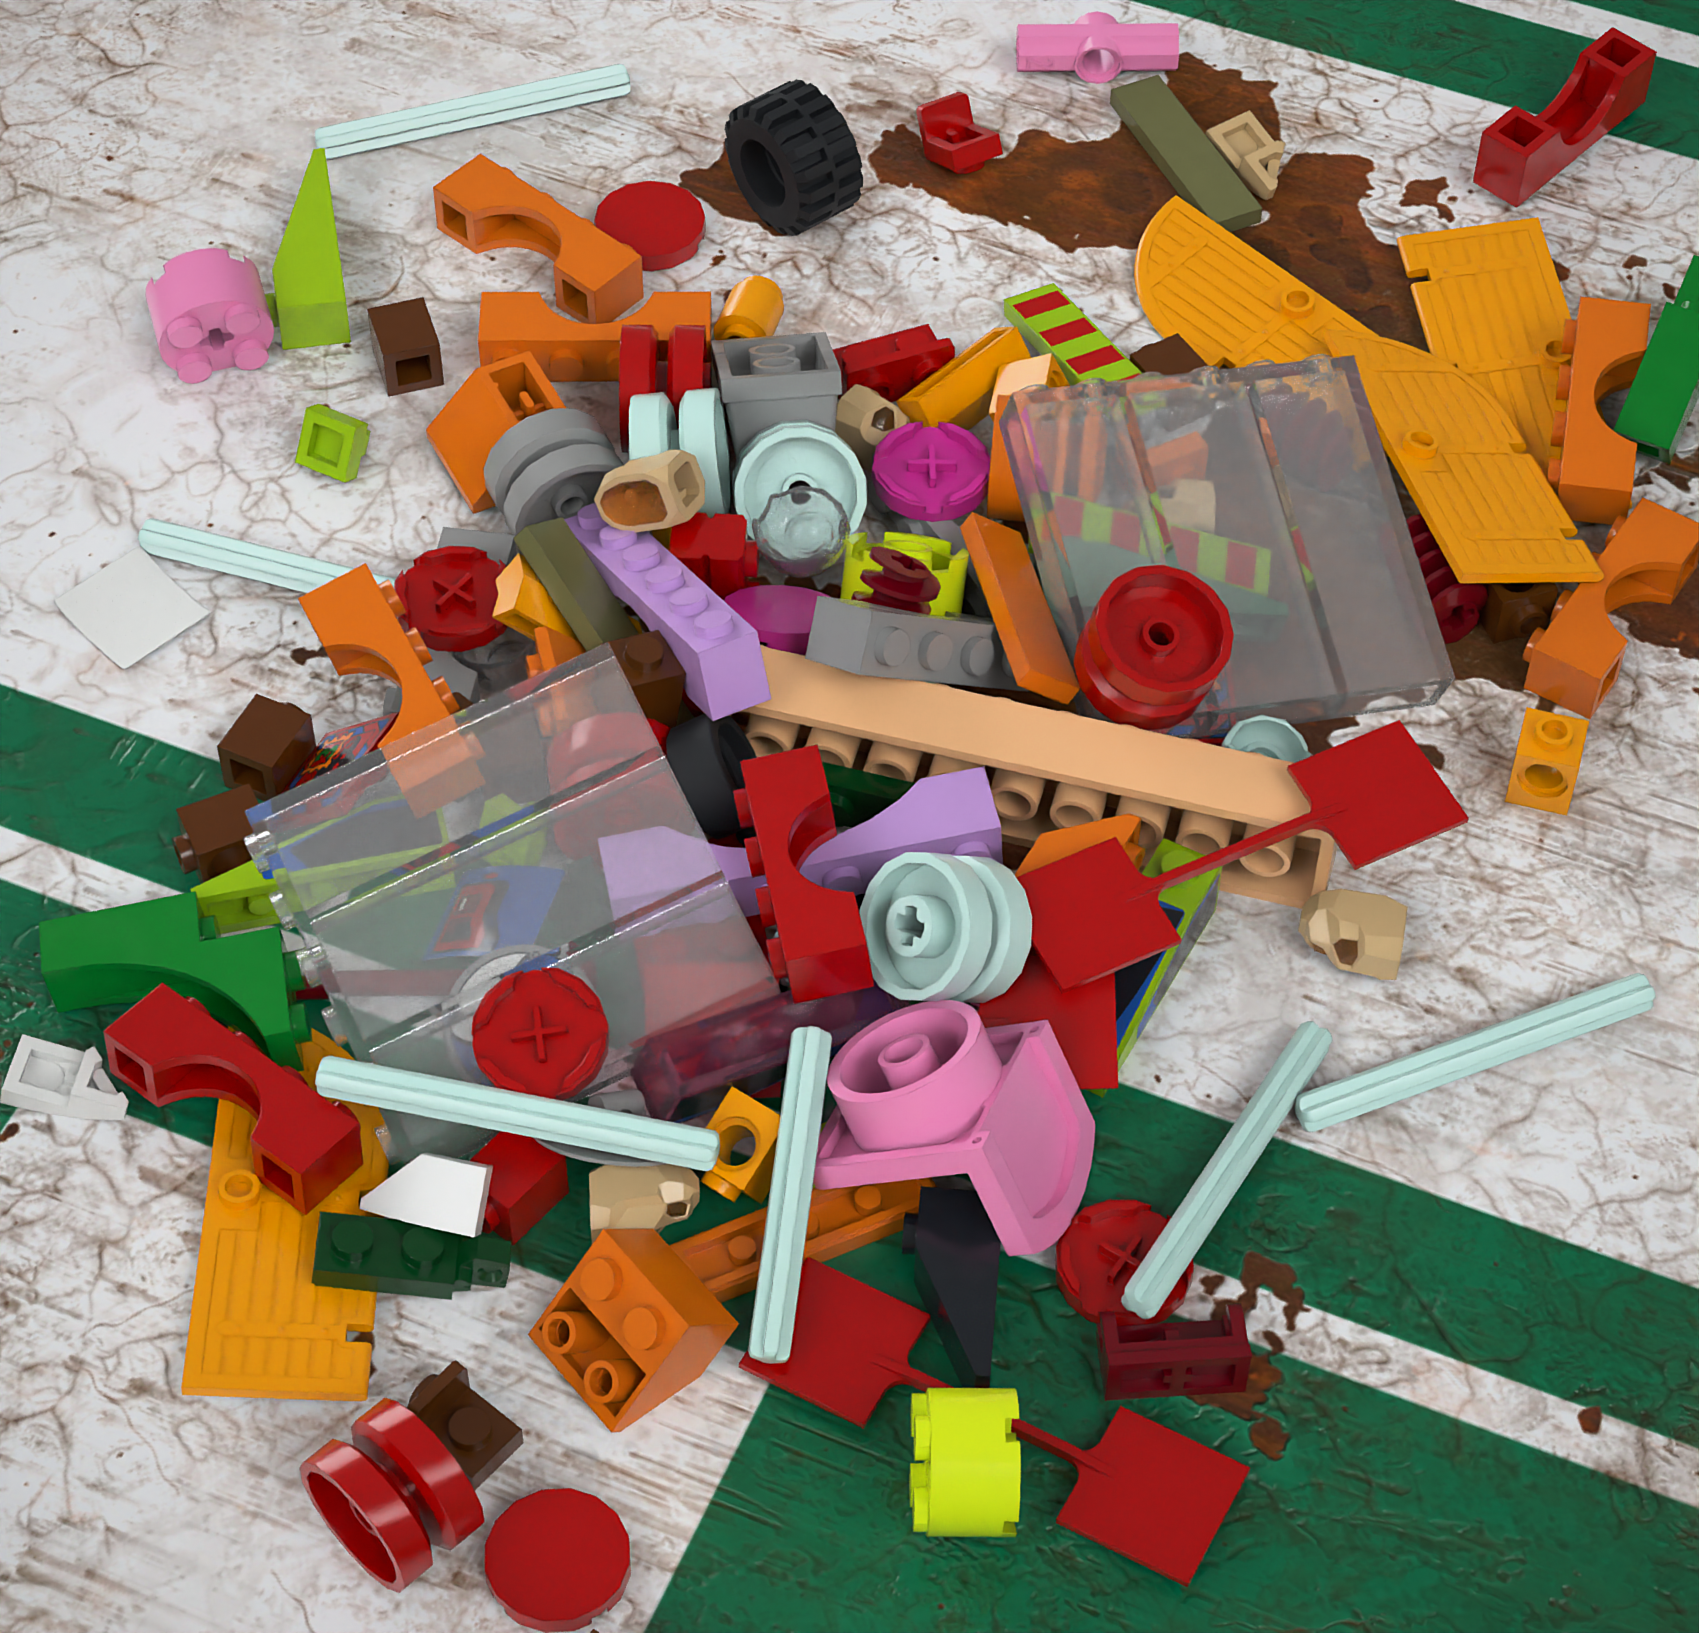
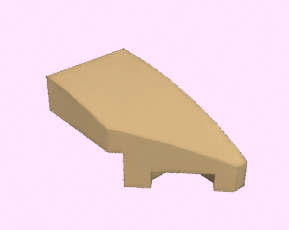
[1205,110,1285,200]

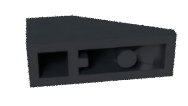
[902,1186,1001,1388]

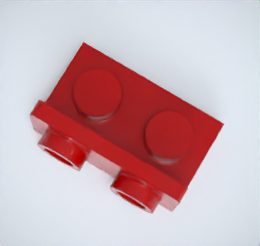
[832,324,955,402]

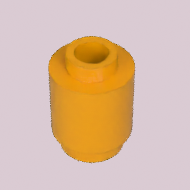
[714,275,784,340]

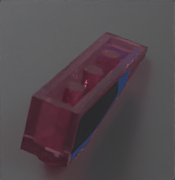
[630,978,910,1124]

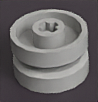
[483,408,631,536]

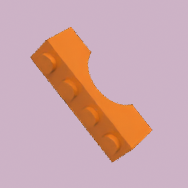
[433,153,644,324]
[478,291,712,382]
[1546,296,1651,525]
[1522,497,1699,720]
[298,563,488,822]

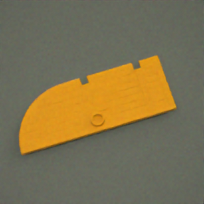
[1134,195,1388,480]
[1396,217,1632,509]
[1323,329,1604,583]
[181,1026,390,1402]

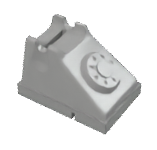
[711,332,842,462]

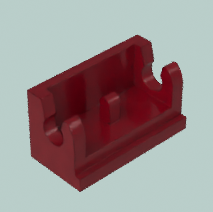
[1095,1303,1252,1401]

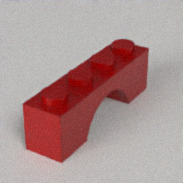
[1473,27,1657,208]
[733,744,874,1004]
[103,982,363,1215]

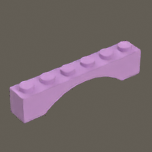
[564,503,771,721]
[599,766,1003,942]

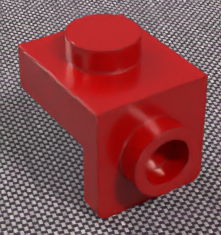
[916,92,1003,174]

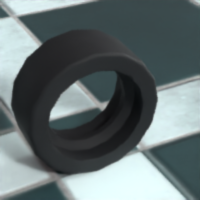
[666,713,757,839]

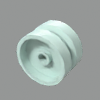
[629,387,732,518]
[732,420,867,560]
[859,852,1032,1003]

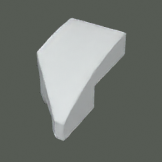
[0,1034,129,1120]
[359,1153,493,1237]

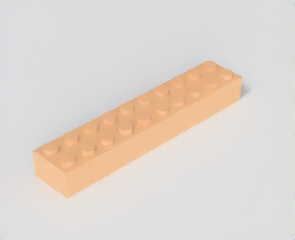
[703,644,1338,909]

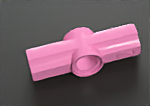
[1016,11,1179,84]

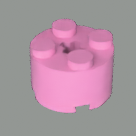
[145,248,274,384]

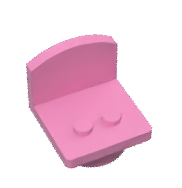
[813,1000,1096,1256]

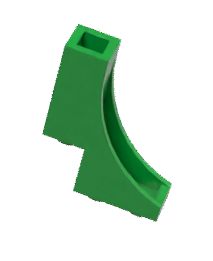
[1613,255,1699,464]
[39,891,312,1072]

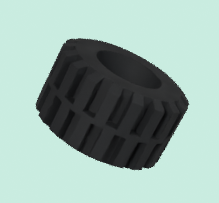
[725,79,863,236]

